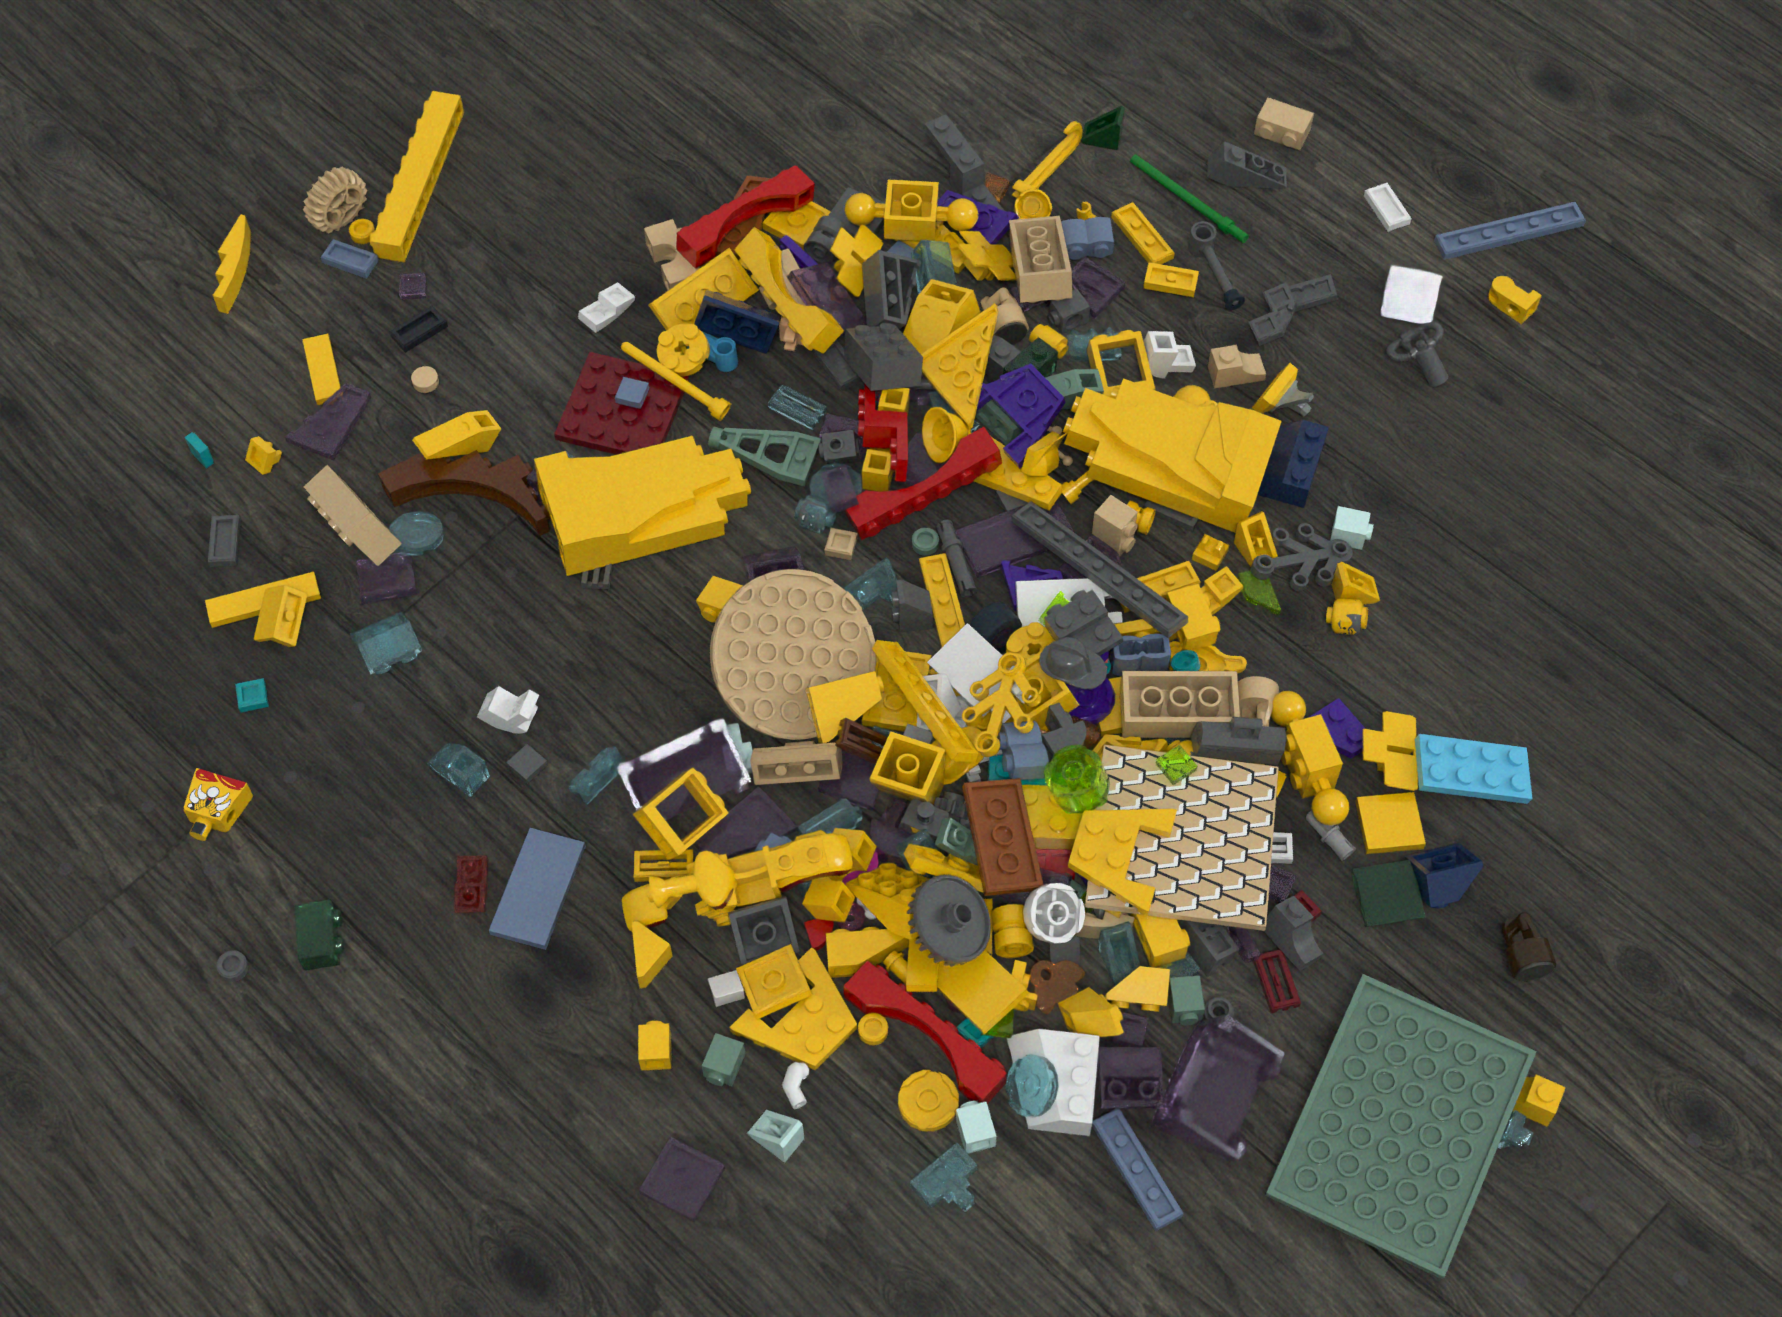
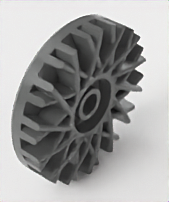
[907,875,991,967]

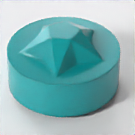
[1171,650,1201,671]

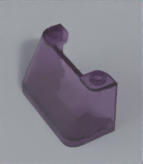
[616,717,752,826]
[1152,1014,1284,1162]

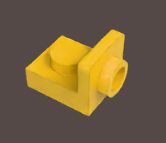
[1012,960,1038,1011]

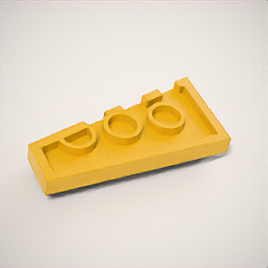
[974,437,1063,511]

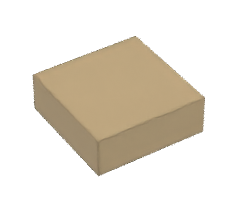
[825,528,857,560]

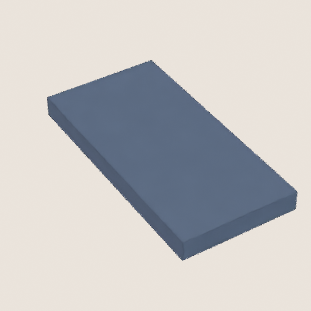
[489,828,586,950]

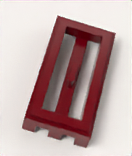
[1252,949,1301,1014]

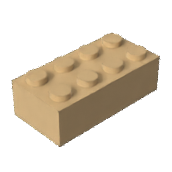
[1009,216,1072,303]
[1120,671,1240,738]

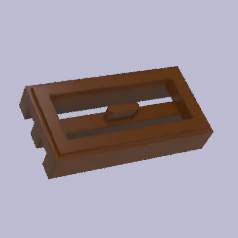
[835,718,888,765]

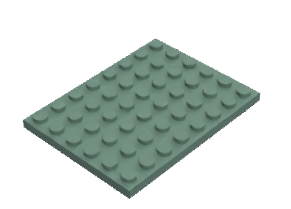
[1265,974,1537,1279]

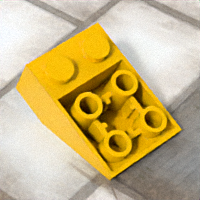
[903,279,981,354]
[846,863,932,940]

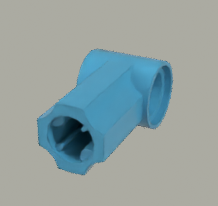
[687,331,738,372]

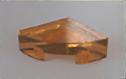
[985,172,1010,204]

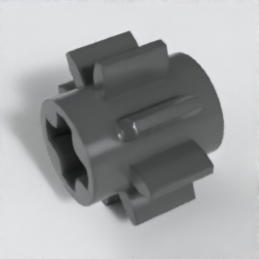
[934,792,968,823]

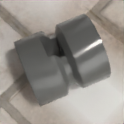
[804,215,848,264]

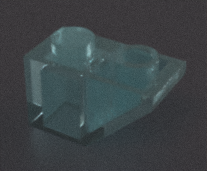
[427,743,490,797]

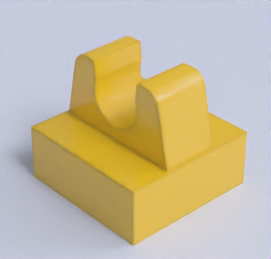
[245,436,282,475]
[1192,534,1229,571]

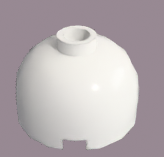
[1023,883,1085,944]

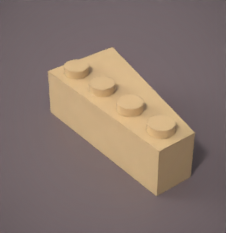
[304,465,402,566]

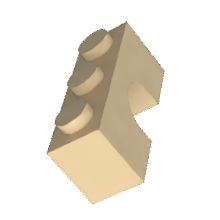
[644,219,700,291]

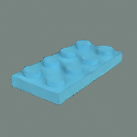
[1415,734,1532,804]

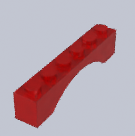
[676,165,815,269]
[842,427,1003,540]
[844,960,1007,1104]

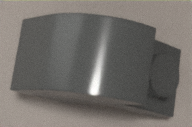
[1042,703,1086,773]

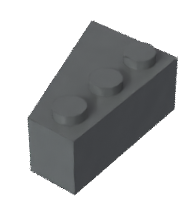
[862,250,921,329]

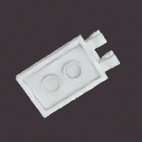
[1015,578,1122,627]
[927,623,1031,723]

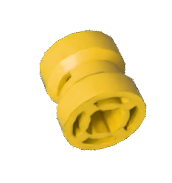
[1127,500,1156,535]

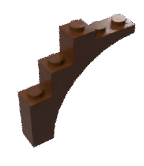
[378,450,550,536]

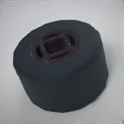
[969,602,1022,653]

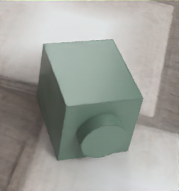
[1168,976,1205,1026]
[702,1033,746,1086]

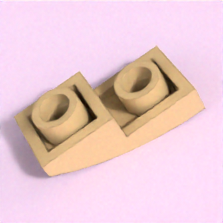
[1075,911,1135,939]

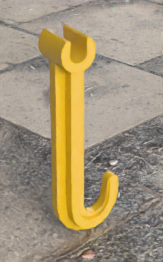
[1012,121,1083,198]

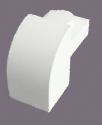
[1143,331,1196,378]
[477,686,539,734]

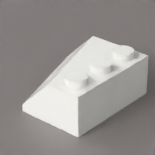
[1006,1029,1099,1136]

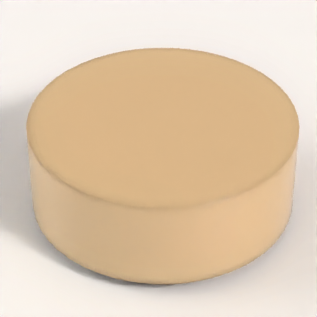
[411,366,439,393]

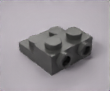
[1044,589,1123,656]

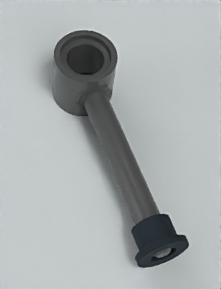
[1188,221,1245,310]

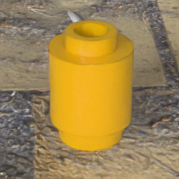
[1029,324,1068,361]

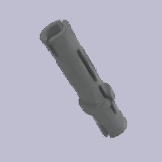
[936,520,978,597]

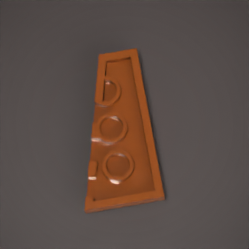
[716,176,772,261]

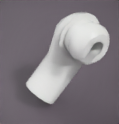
[782,1062,809,1109]

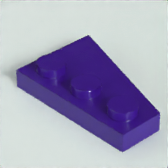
[938,190,1019,244]

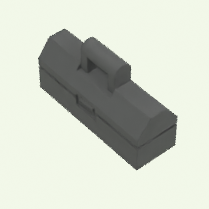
[1191,717,1287,765]

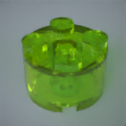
[1044,745,1110,814]

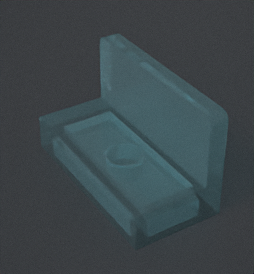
[911,240,957,294]
[797,797,862,835]

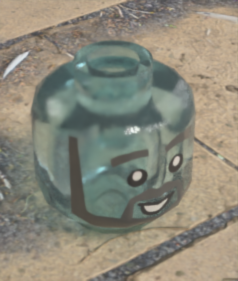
[794,494,837,534]

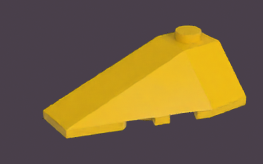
[968,650,1079,749]

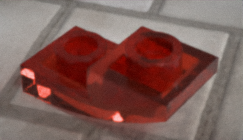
[454,855,488,913]

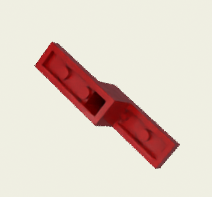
[858,383,908,482]

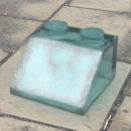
[350,612,422,675]

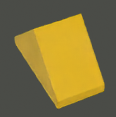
[1234,511,1278,567]
[1331,562,1380,604]
[632,921,672,988]

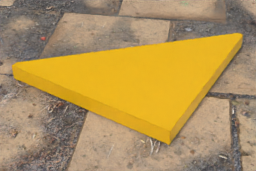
[921,303,998,430]

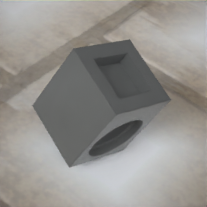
[1048,289,1090,334]

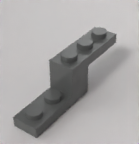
[925,114,1004,210]

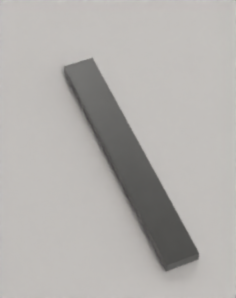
[1011,501,1188,638]

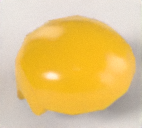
[1014,189,1052,220]

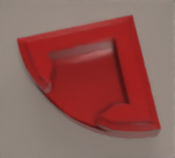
[804,919,834,951]

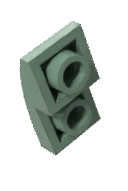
[935,817,978,866]

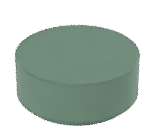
[912,528,939,556]

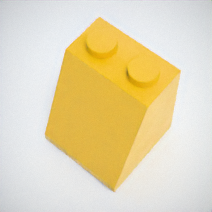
[870,731,946,806]

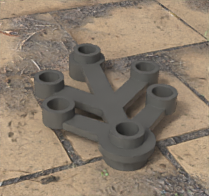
[1251,523,1353,591]

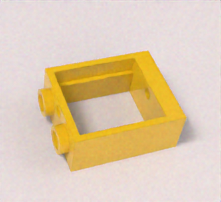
[1087,330,1155,397]
[633,767,728,860]

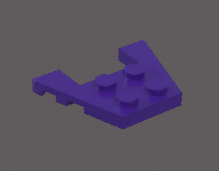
[977,364,1066,469]

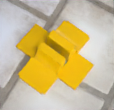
[830,224,883,297]
[957,231,1016,281]
[1362,711,1418,791]

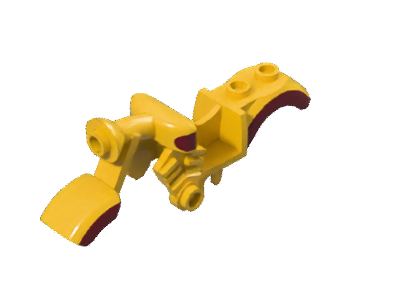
[622,830,853,931]

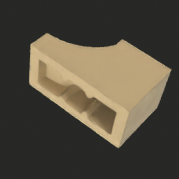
[1208,345,1266,389]

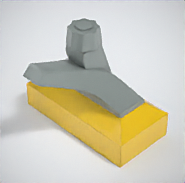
[1252,363,1314,416]

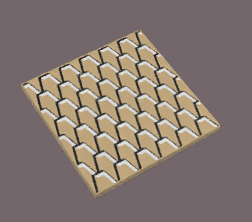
[1085,745,1278,931]

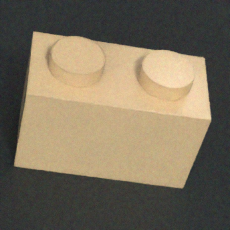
[1254,98,1314,150]
[1091,495,1138,559]

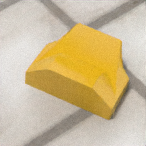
[1021,431,1068,476]

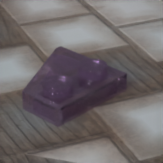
[1072,257,1125,318]

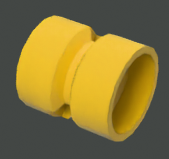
[991,904,1034,958]

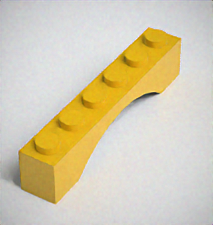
[734,227,844,354]

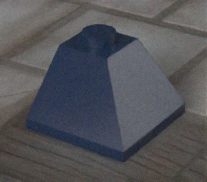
[1404,843,1483,908]

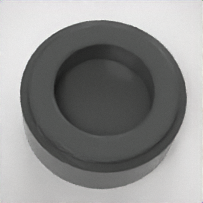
[216,950,249,982]

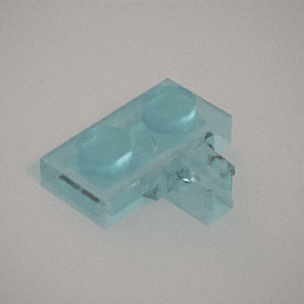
[910,1143,978,1212]

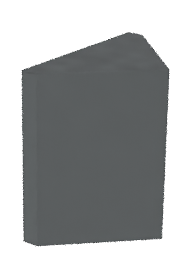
[728,896,800,966]

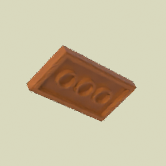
[962,778,1043,896]

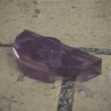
[1227,926,1261,963]

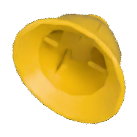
[922,407,971,463]

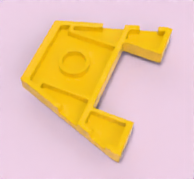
[1068,809,1177,916]
[730,947,857,1070]

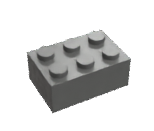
[844,323,923,391]

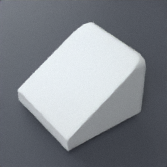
[708,970,745,1007]

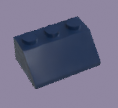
[694,290,780,354]
[1257,420,1329,508]

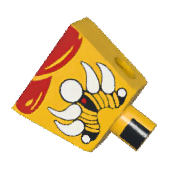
[184,768,253,841]

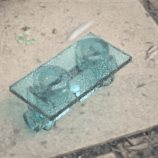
[568,746,626,805]

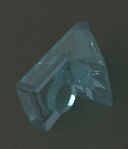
[844,558,898,610]

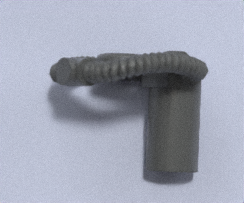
[1386,321,1449,387]

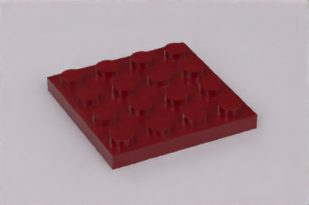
[554,352,689,455]

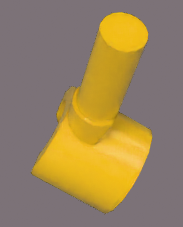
[1076,202,1096,220]

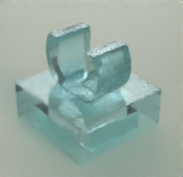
[1498,1110,1533,1149]

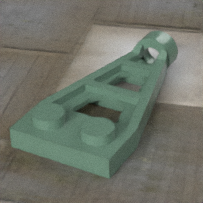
[708,427,821,487]

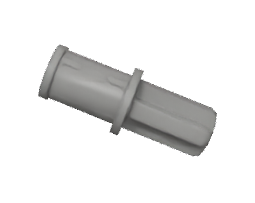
[1306,810,1356,861]

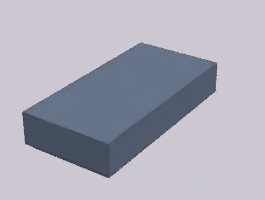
[321,239,379,279]

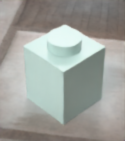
[1330,506,1373,550]
[956,1101,996,1154]

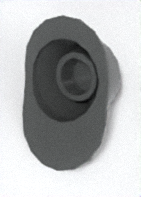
[1039,637,1107,689]

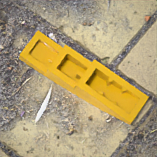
[213,214,251,314]

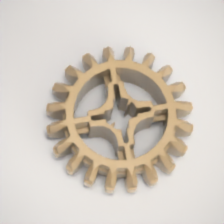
[303,167,367,234]

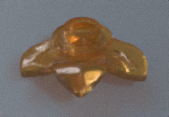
[1030,960,1085,1015]

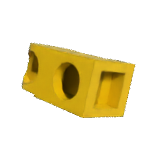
[1488,276,1542,324]

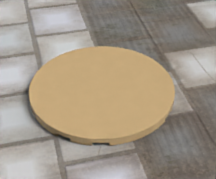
[710,569,876,740]

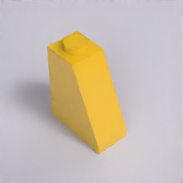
[805,671,884,744]

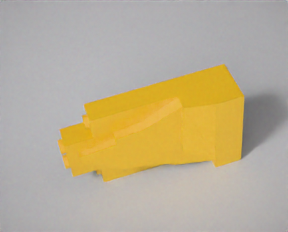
[1063,378,1281,533]
[534,436,751,576]

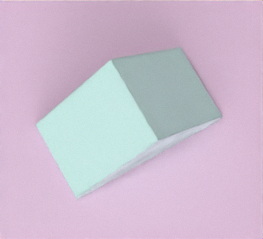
[747,1110,804,1163]

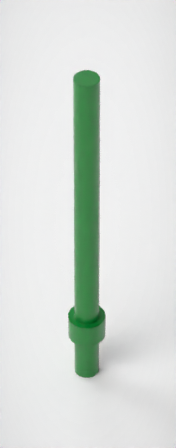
[1130,154,1249,243]

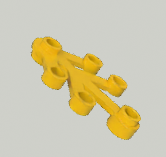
[962,652,1041,757]

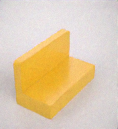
[254,585,307,647]

